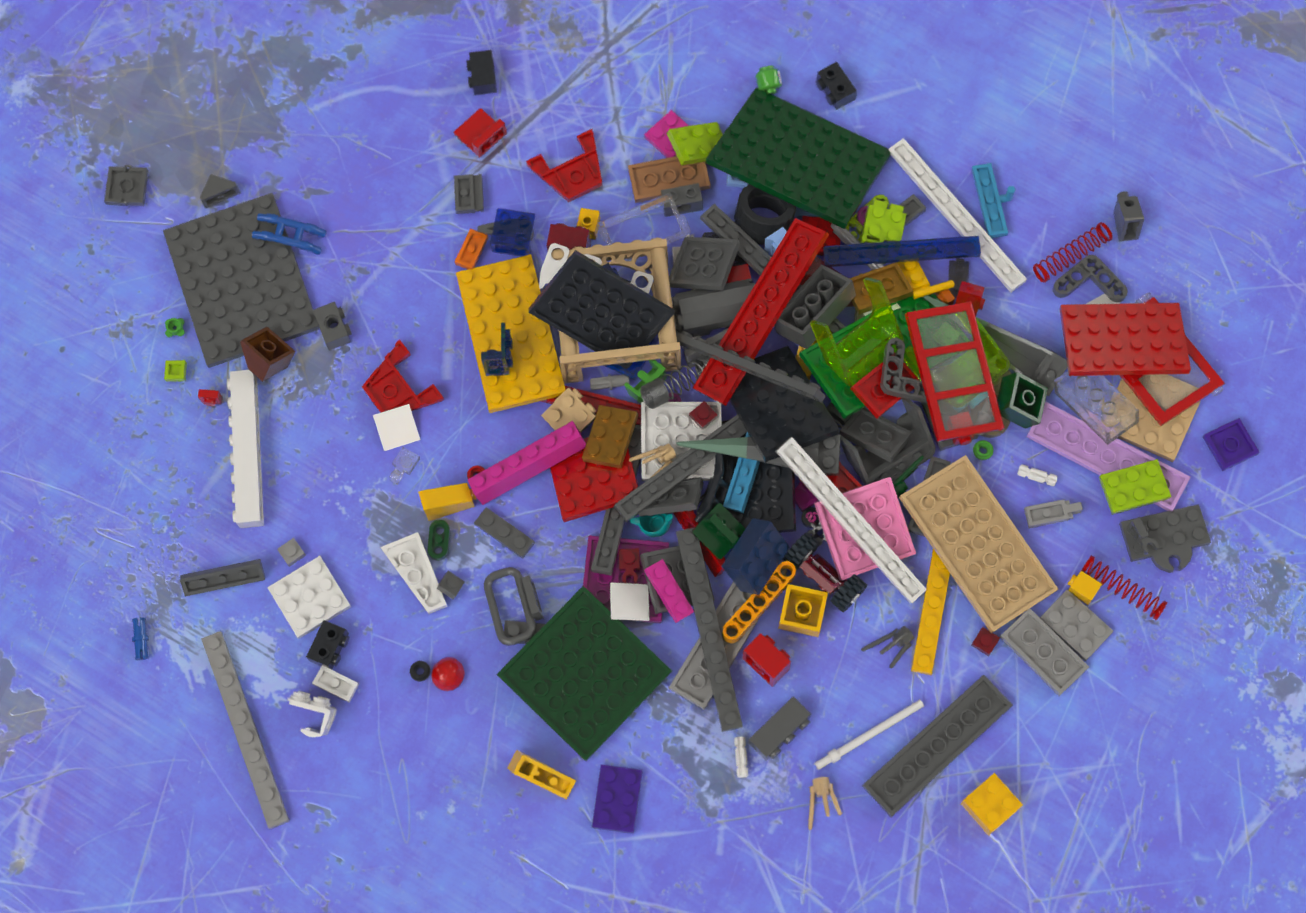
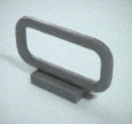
[484,567,544,646]

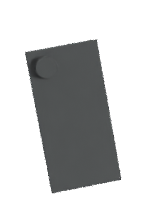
[774,265,856,349]

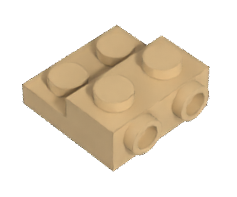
[541,388,596,433]

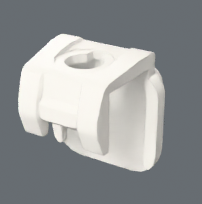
[287,691,337,737]

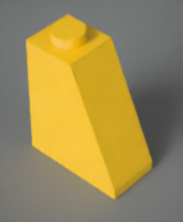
[418,483,476,521]

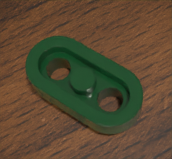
[428,520,450,561]

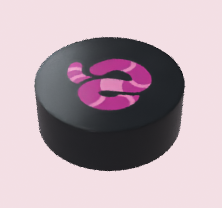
[801,507,819,528]

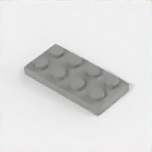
[1000,609,1089,696]

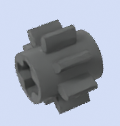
[808,520,827,546]

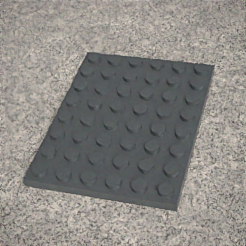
[163,193,320,368]

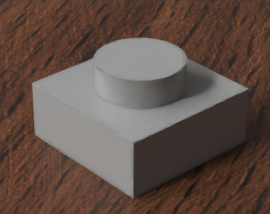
[277,538,306,567]

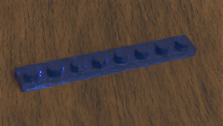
[823,236,981,267]

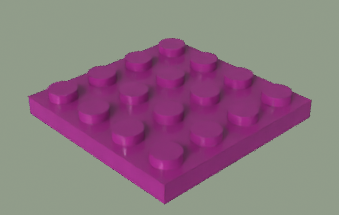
[583,535,669,623]

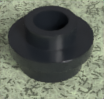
[410,661,431,682]

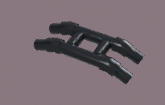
[694,454,734,523]

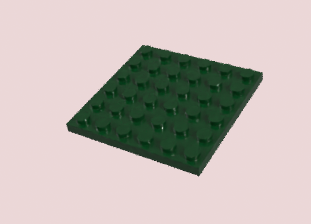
[496,586,672,762]

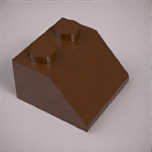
[240,327,295,382]

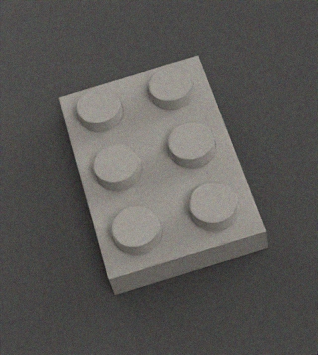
[1040,589,1114,662]

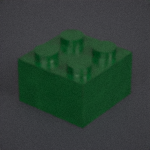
[997,372,1048,429]

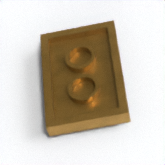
[849,262,913,315]
[582,405,638,468]

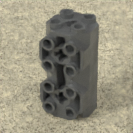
[672,278,755,337]

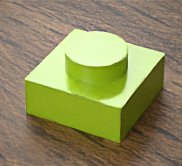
[164,360,187,382]

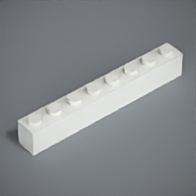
[227,370,264,528]

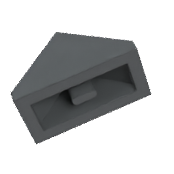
[200,174,241,208]

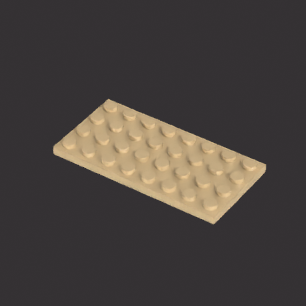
[899,455,1059,633]

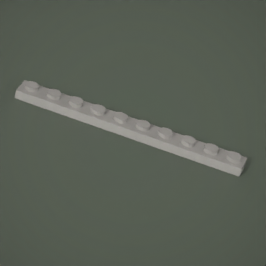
[201,631,290,829]

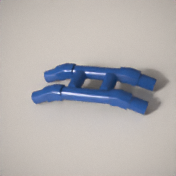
[252,213,326,255]

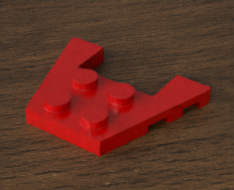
[526,129,603,202]
[362,340,444,413]

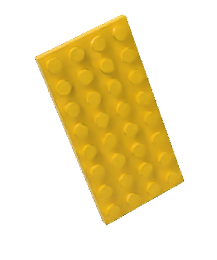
[456,254,566,413]

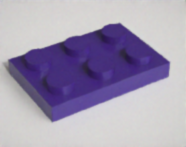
[592,765,642,834]

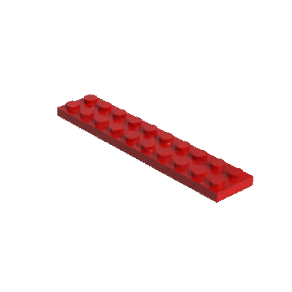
[693,218,829,406]

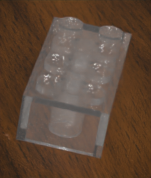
[1054,371,1139,445]

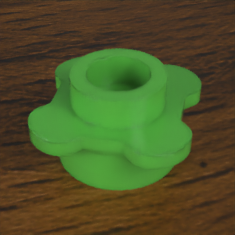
[165,318,185,337]

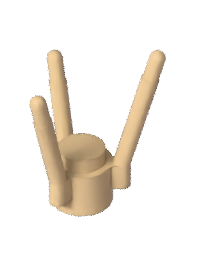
[629,443,676,477]
[808,777,842,830]

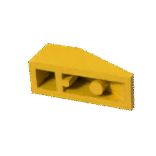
[507,749,576,799]

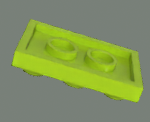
[667,122,723,166]
[1099,459,1171,515]

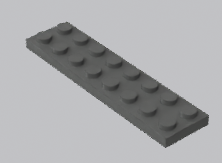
[862,675,1013,817]

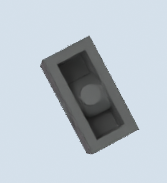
[661,183,703,217]
[313,302,352,350]

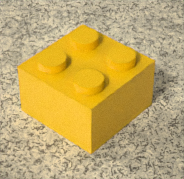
[778,584,828,637]
[960,773,1023,836]

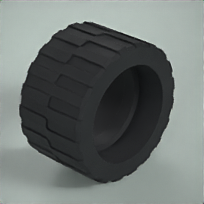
[734,184,796,245]

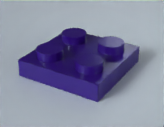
[1203,418,1259,471]

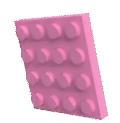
[814,477,916,580]

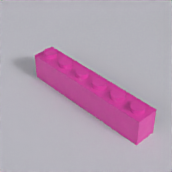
[468,421,586,505]

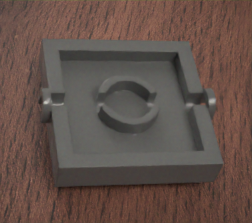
[104,165,148,206]

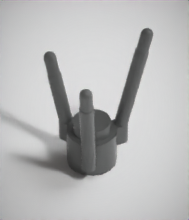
[861,626,914,668]

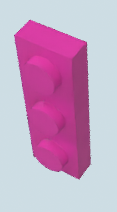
[644,559,694,623]

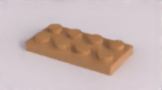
[628,156,711,203]

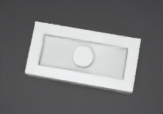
[312,665,359,703]

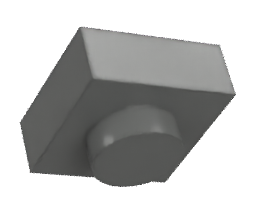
[436,571,465,599]

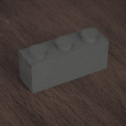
[748,696,811,760]

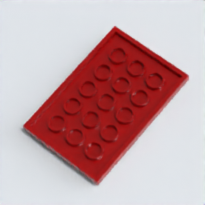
[1060,303,1191,376]

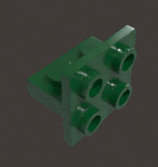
[692,503,745,559]

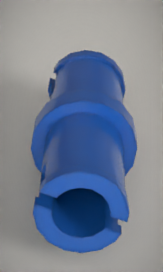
[132,617,149,660]

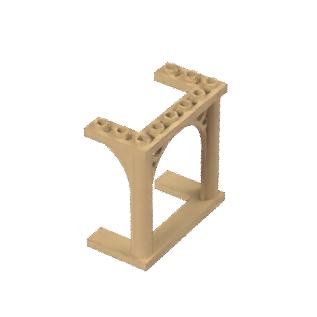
[551,238,681,384]

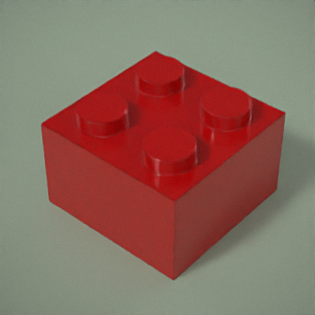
[743,633,791,687]

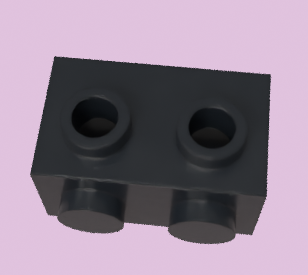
[466,50,497,95]
[816,62,857,110]
[306,620,349,670]

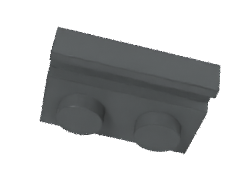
[454,174,484,214]

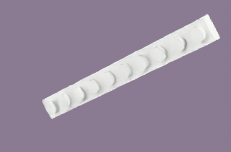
[888,138,1027,293]
[776,437,927,603]

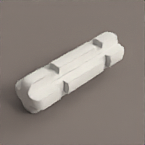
[1018,464,1058,486]
[734,736,748,778]

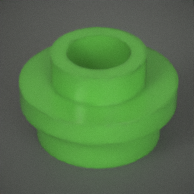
[973,440,993,460]

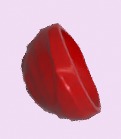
[431,657,464,691]

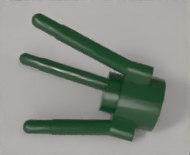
[892,455,924,498]

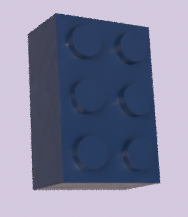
[722,518,790,595]

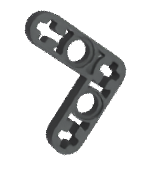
[1053,255,1128,302]
[880,338,939,403]

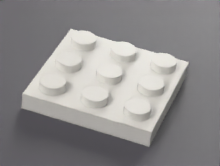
[267,556,351,639]

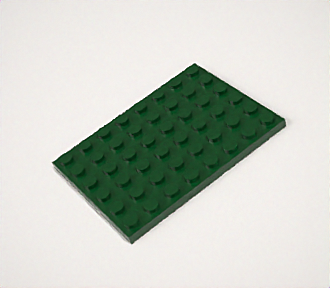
[705,87,891,229]

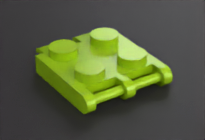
[860,199,906,252]

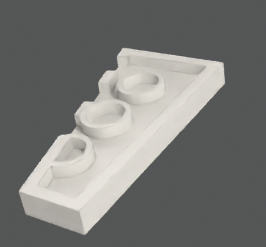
[380,532,448,614]

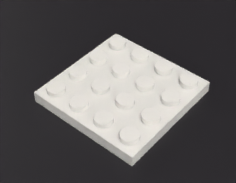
[641,402,723,481]

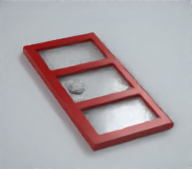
[905,302,1005,442]

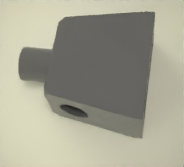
[1114,192,1144,242]

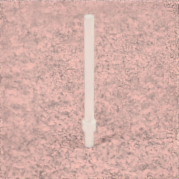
[814,700,924,770]

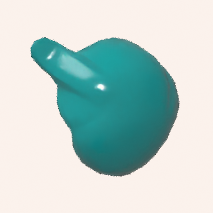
[630,513,673,537]

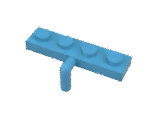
[971,163,1015,238]

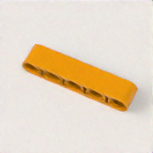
[722,561,796,644]

